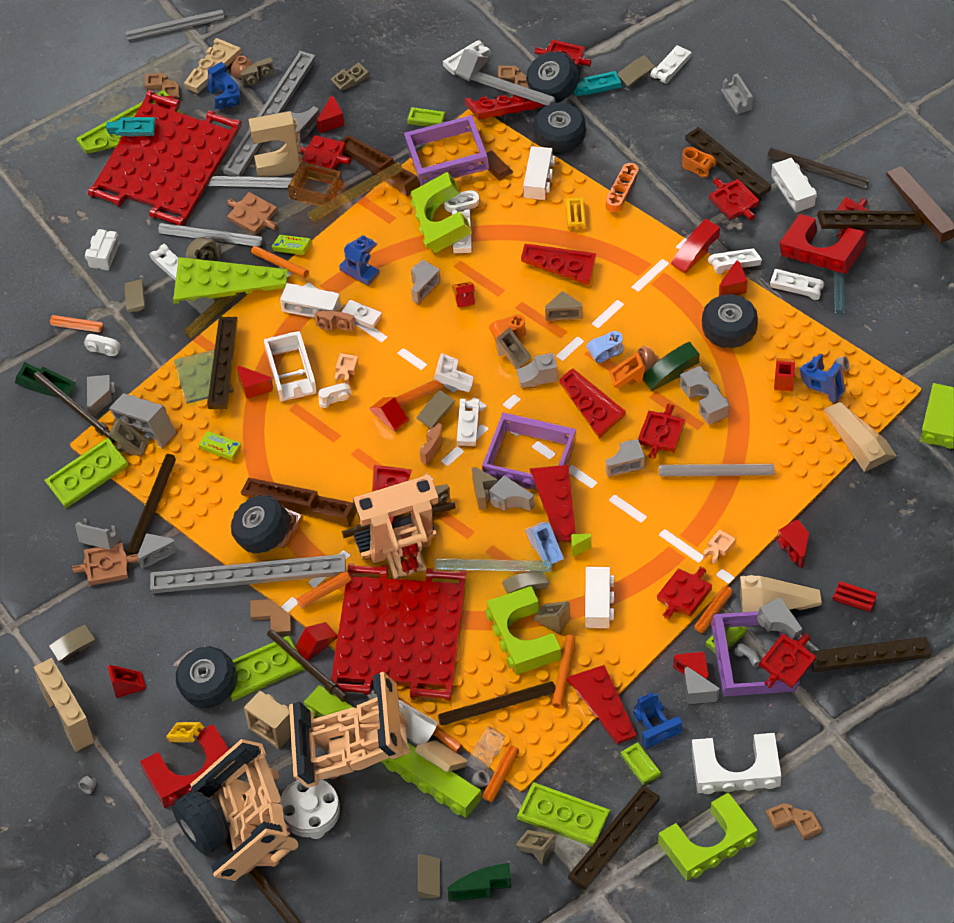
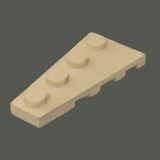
[184,38,242,93]

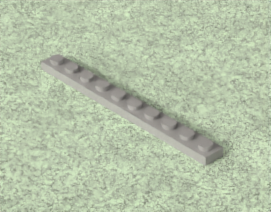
[223,51,316,176]
[150,554,346,593]

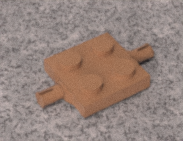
[227,192,278,236]
[72,543,139,586]

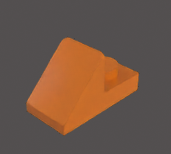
[609,351,645,389]

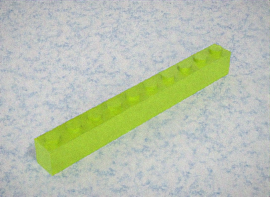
[304,685,481,818]

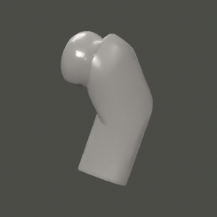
[734,644,761,668]

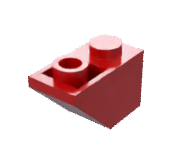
[774,358,795,391]
[777,519,809,568]

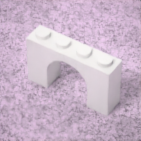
[692,733,781,794]

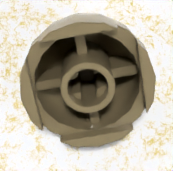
[185,237,222,261]

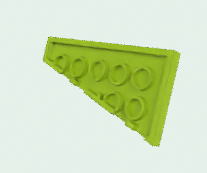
[76,90,183,154]
[173,257,288,304]

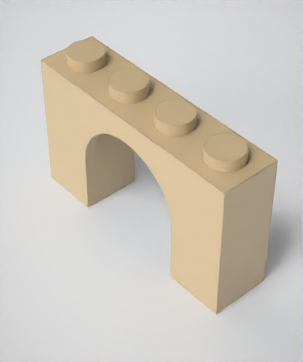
[248,111,302,177]
[33,658,94,752]

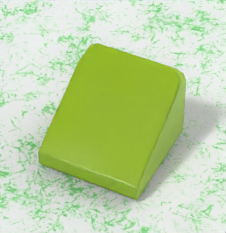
[571,534,591,557]

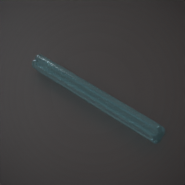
[833,229,845,315]
[435,559,552,572]

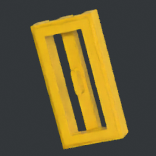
[566,198,586,230]
[166,722,204,742]

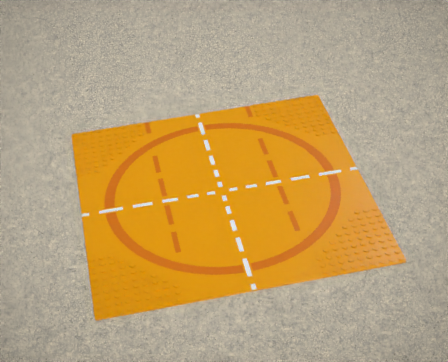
[70,109,921,792]

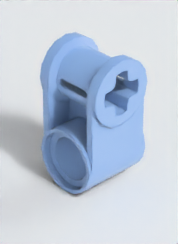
[586,331,623,363]

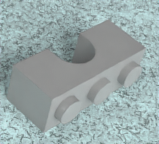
[680,366,730,425]

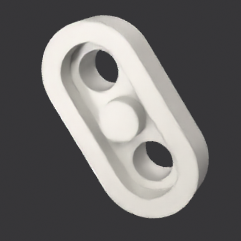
[444,190,479,212]
[84,334,121,356]

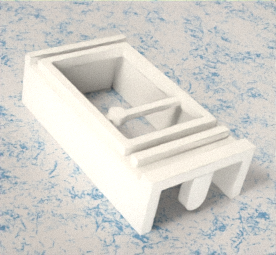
[264,331,317,402]

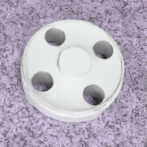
[279,780,340,839]

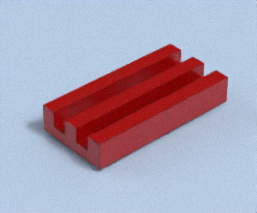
[832,581,877,612]

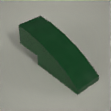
[643,341,700,391]
[15,362,76,397]
[447,863,511,901]

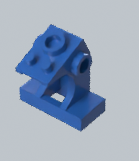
[208,61,240,110]
[339,235,379,286]
[800,354,846,403]
[633,692,682,749]

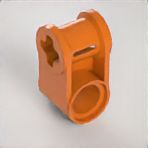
[681,147,717,178]
[489,314,526,342]

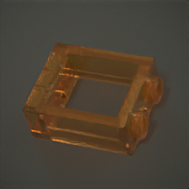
[288,162,344,209]

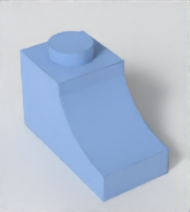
[525,522,564,567]

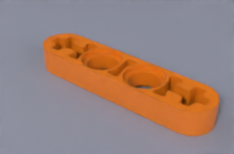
[605,163,639,212]

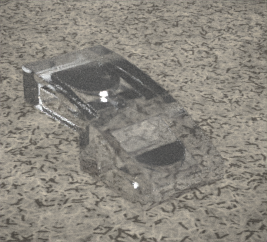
[466,727,506,772]

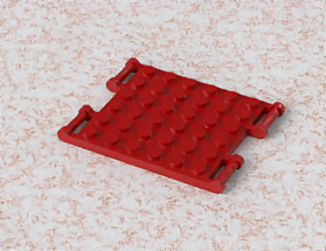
[88,90,242,226]
[331,563,467,701]

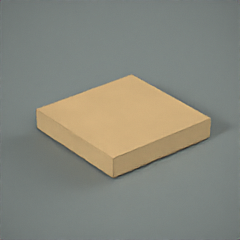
[415,740,469,772]

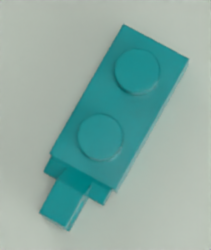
[573,71,622,96]
[106,117,156,136]

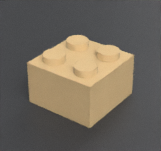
[244,691,291,749]

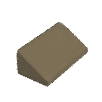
[418,854,440,899]

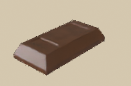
[480,150,513,180]

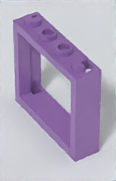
[404,115,489,186]
[482,413,576,490]
[711,611,800,697]

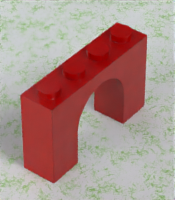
[779,214,866,274]
[140,724,229,808]

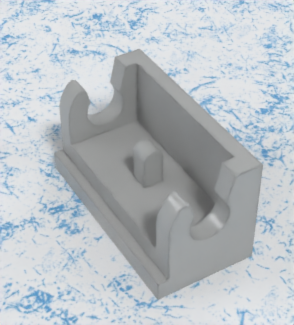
[721,73,753,115]
[75,518,121,550]

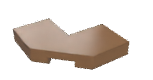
[498,66,529,88]
[145,73,180,100]
[250,599,291,636]
[765,803,822,840]

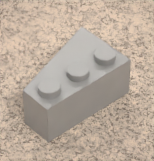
[109,393,177,448]

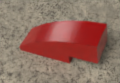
[671,219,720,273]

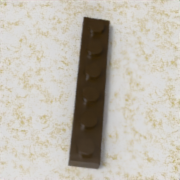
[685,127,771,199]
[817,210,923,230]
[207,317,238,409]
[809,637,931,673]
[568,785,660,890]

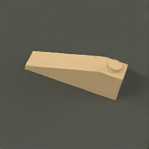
[824,402,897,472]
[740,575,822,612]

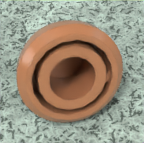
[231,55,253,79]
[638,346,659,372]

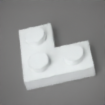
[434,353,474,392]

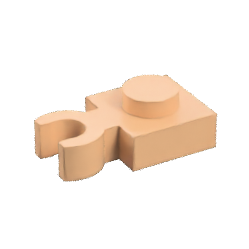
[335,353,359,384]
[703,529,736,564]

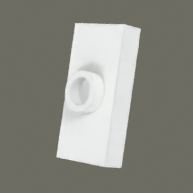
[341,300,382,329]

